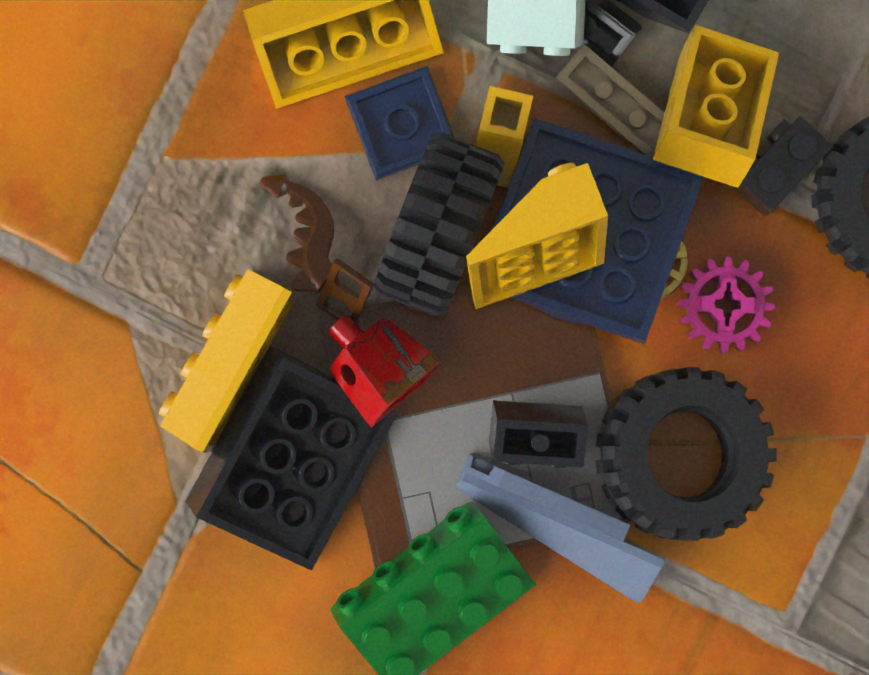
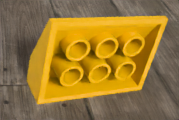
[466,163,608,309]

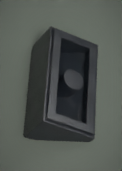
[582,0,642,67]

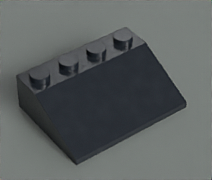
[185,345,397,571]

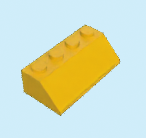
[243,0,444,109]
[159,269,297,453]

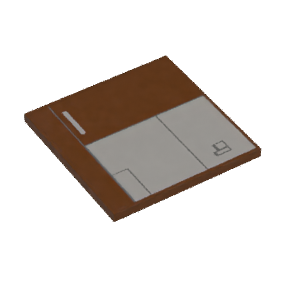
[319,284,632,569]

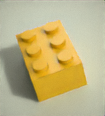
[653,25,779,188]

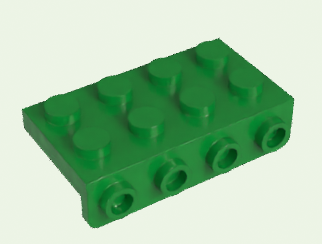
[331,502,536,675]

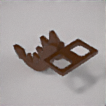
[260,174,374,324]

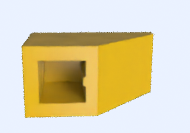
[475,86,533,188]

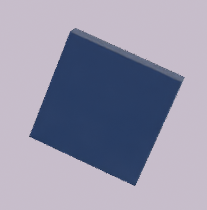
[345,66,454,181]

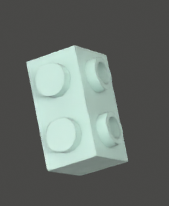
[487,0,585,56]

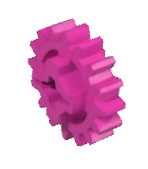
[676,256,775,354]

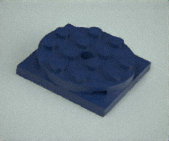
[494,118,704,345]

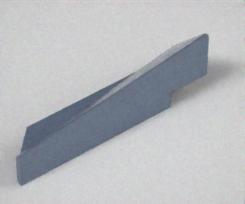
[456,454,665,603]

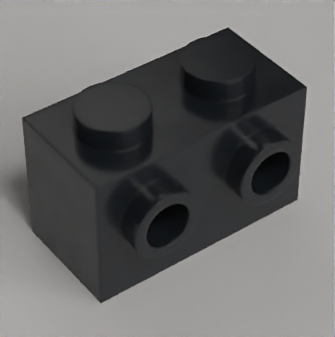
[732,116,833,216]
[489,400,588,468]

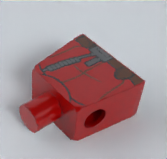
[328,314,441,427]

